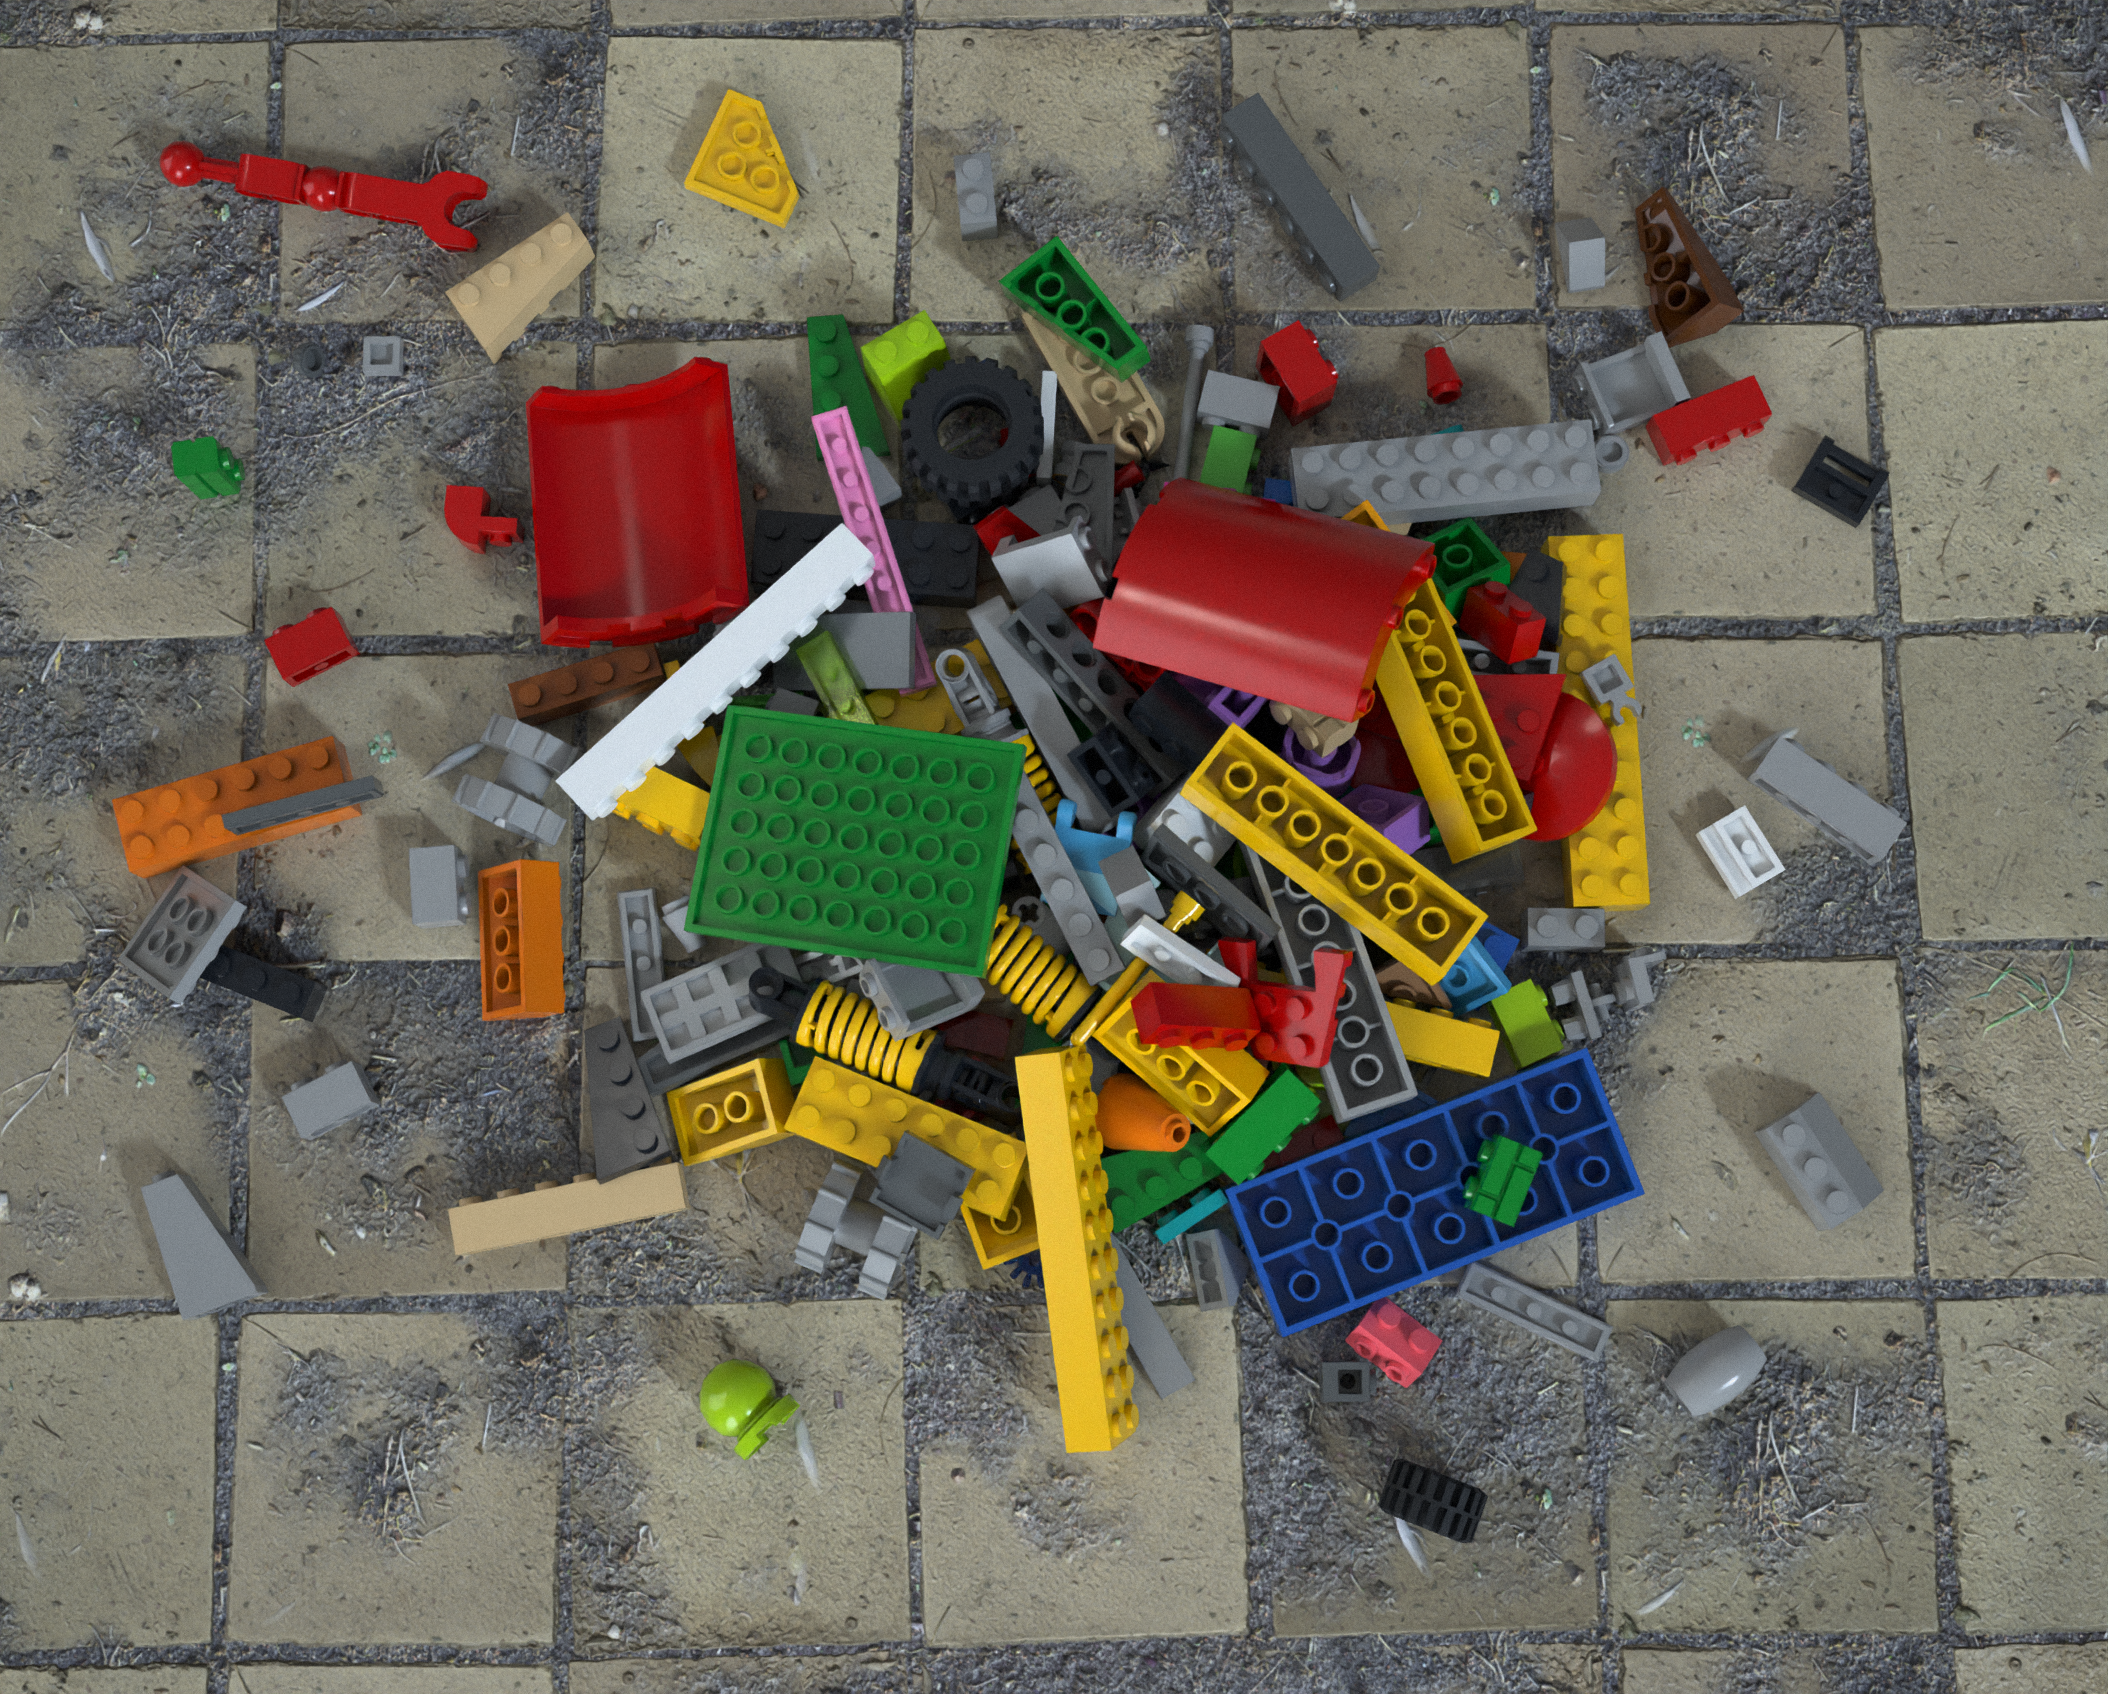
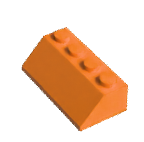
[478,859,566,1021]

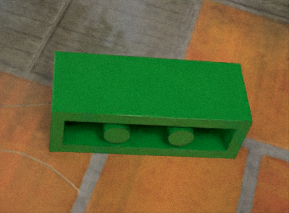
[1202,1063,1322,1185]

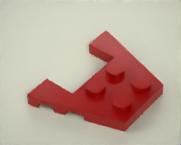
[1218,937,1353,1068]

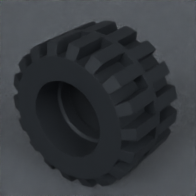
[1378,1459,1488,1543]

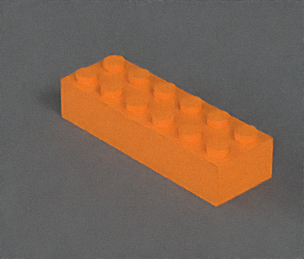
[112,736,362,879]

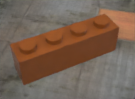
[508,643,668,727]

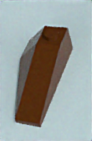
[1635,186,1744,348]

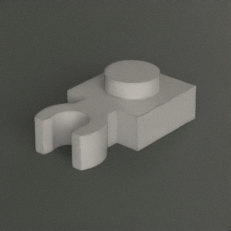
[1579,654,1642,727]

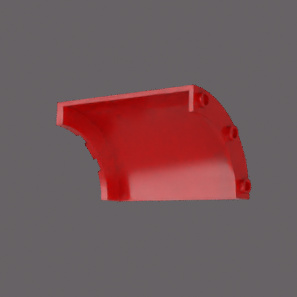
[526,357,750,648]
[1093,477,1437,723]

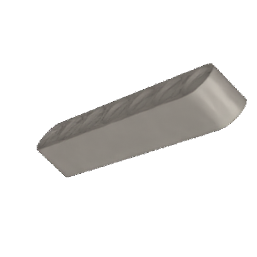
[966,595,1119,834]

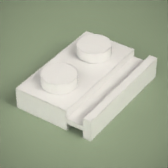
[1695,805,1785,899]

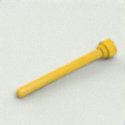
[1070,890,1205,1046]

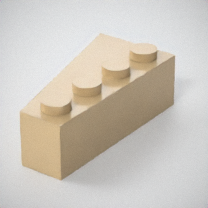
[445,212,595,364]

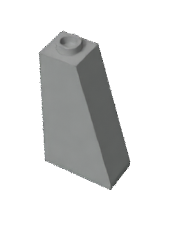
[141,1170,268,1320]

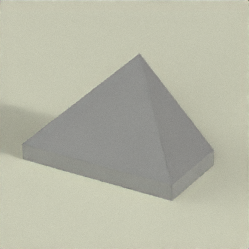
[1186,1228,1251,1312]

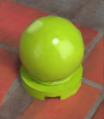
[699,1358,800,1461]

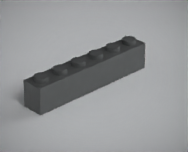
[1219,93,1380,302]

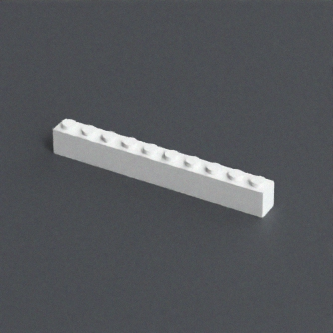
[555,523,876,821]

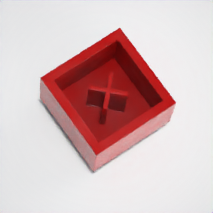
[1255,320,1338,427]

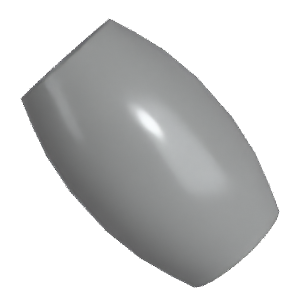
[1664,1325,1767,1418]

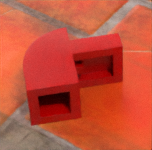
[444,485,525,555]

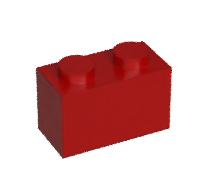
[1459,581,1546,664]
[264,606,360,687]

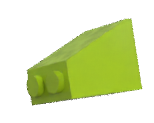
[860,310,951,431]

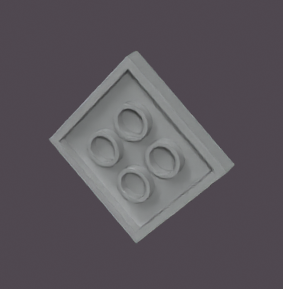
[118,865,247,1005]

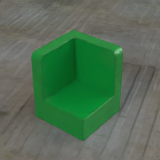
[779,1040,826,1089]

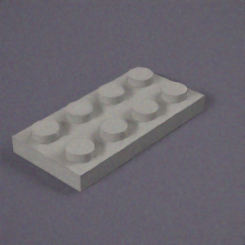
[640,943,803,1064]

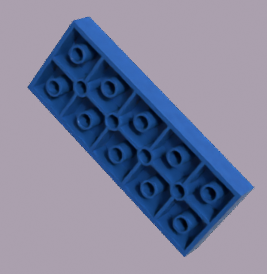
[1221,1048,1645,1337]

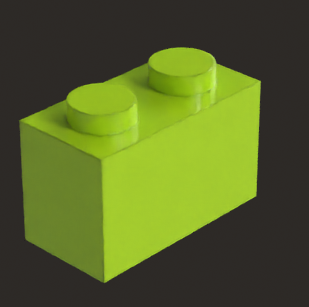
[1485,979,1565,1071]

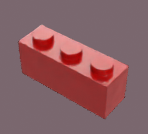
[1645,375,1772,466]
[1130,982,1261,1051]

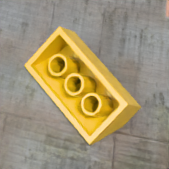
[1092,969,1270,1137]

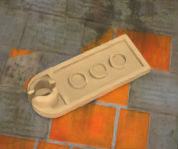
[1021,313,1165,468]

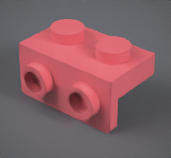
[1345,1297,1442,1388]

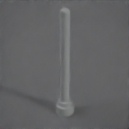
[1173,325,1215,480]

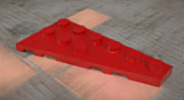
[1356,674,1567,784]

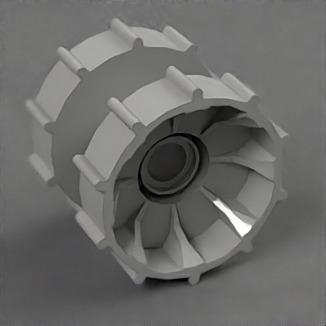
[451,713,585,847]
[794,1154,918,1301]

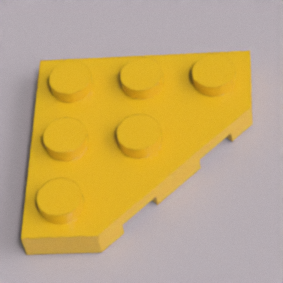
[684,89,799,229]

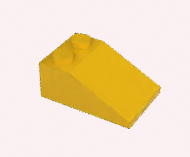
[666,1058,795,1166]
[960,1132,1040,1270]

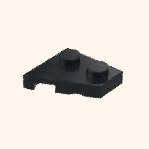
[1508,548,1567,647]

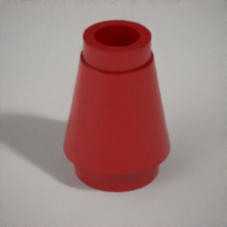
[1424,347,1463,405]

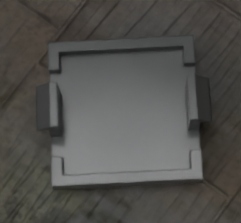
[869,1130,976,1240]

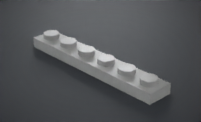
[1012,768,1126,986]

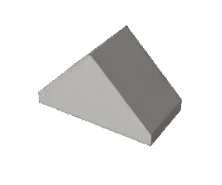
[1555,217,1605,293]
[861,446,903,514]
[1098,845,1166,929]

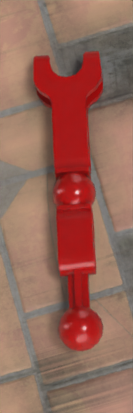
[159,140,488,253]

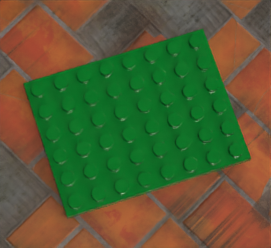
[684,705,1027,979]

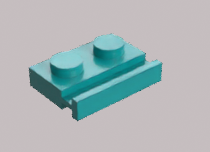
[1153,1187,1229,1246]

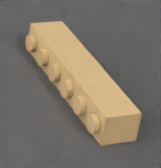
[448,1157,691,1256]

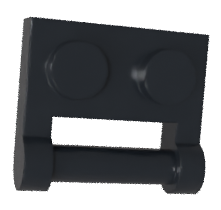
[1791,435,1890,528]

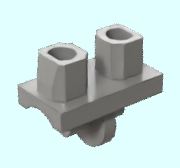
[1548,970,1616,1043]

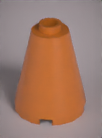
[1094,1073,1191,1152]

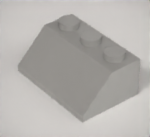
[1754,1092,1884,1231]

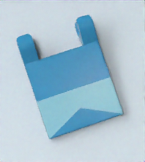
[1040,799,1138,917]

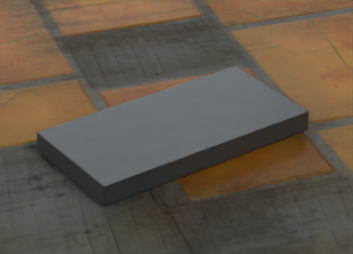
[773,612,916,692]
[1140,823,1282,959]

